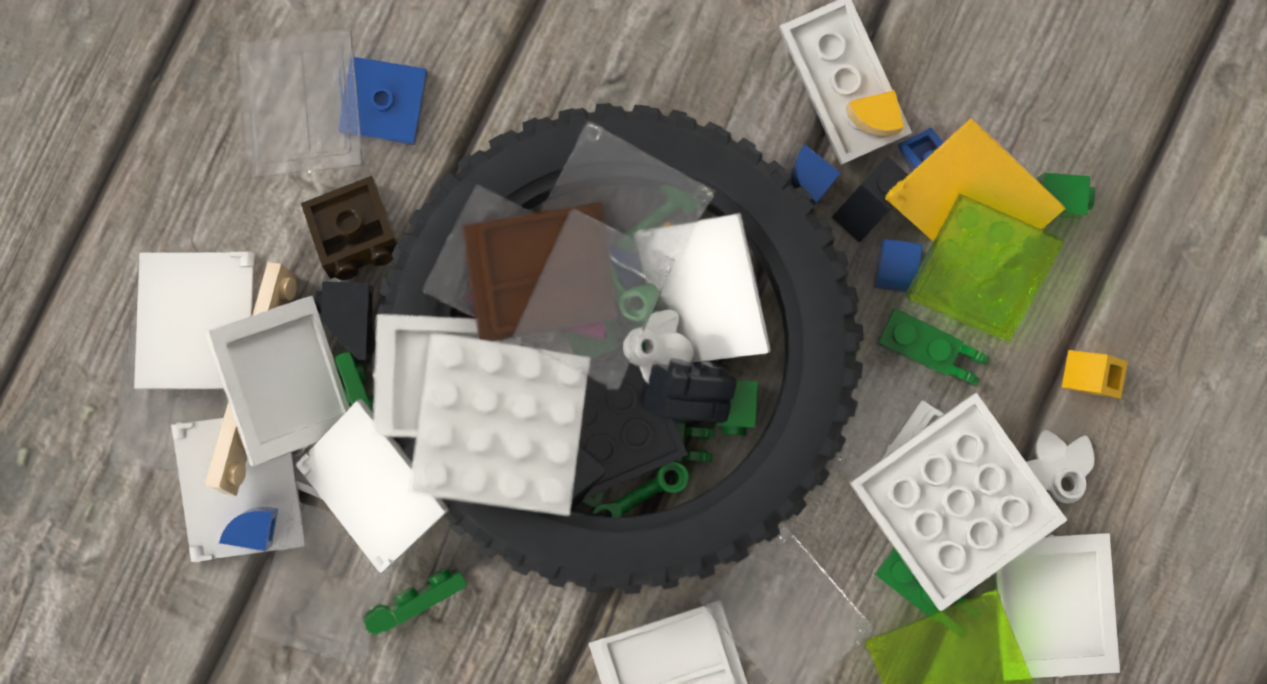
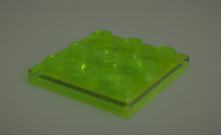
[906,193,1065,342]

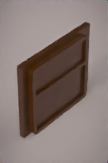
[462,202,617,342]

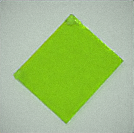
[865,589,1034,684]

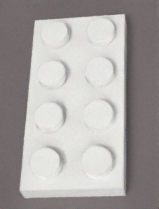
[779,0,912,166]

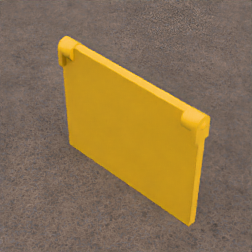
[885,117,1065,284]

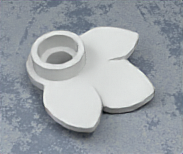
[622,310,694,384]
[1026,430,1094,504]

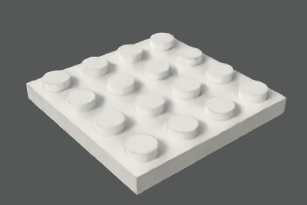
[409,333,590,516]
[849,393,1067,611]

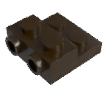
[301,175,398,280]

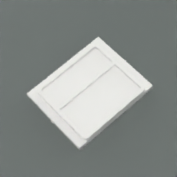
[205,296,350,466]
[373,314,520,438]
[994,533,1120,680]
[589,600,747,684]

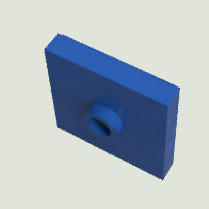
[338,56,428,145]

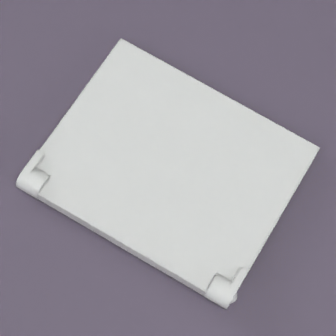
[634,213,771,363]
[134,251,255,389]
[296,398,449,574]
[171,417,306,562]

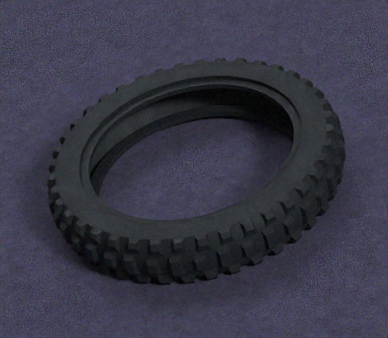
[372,103,864,594]

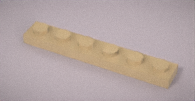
[205,262,298,496]

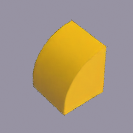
[846,90,904,137]
[1062,350,1128,399]

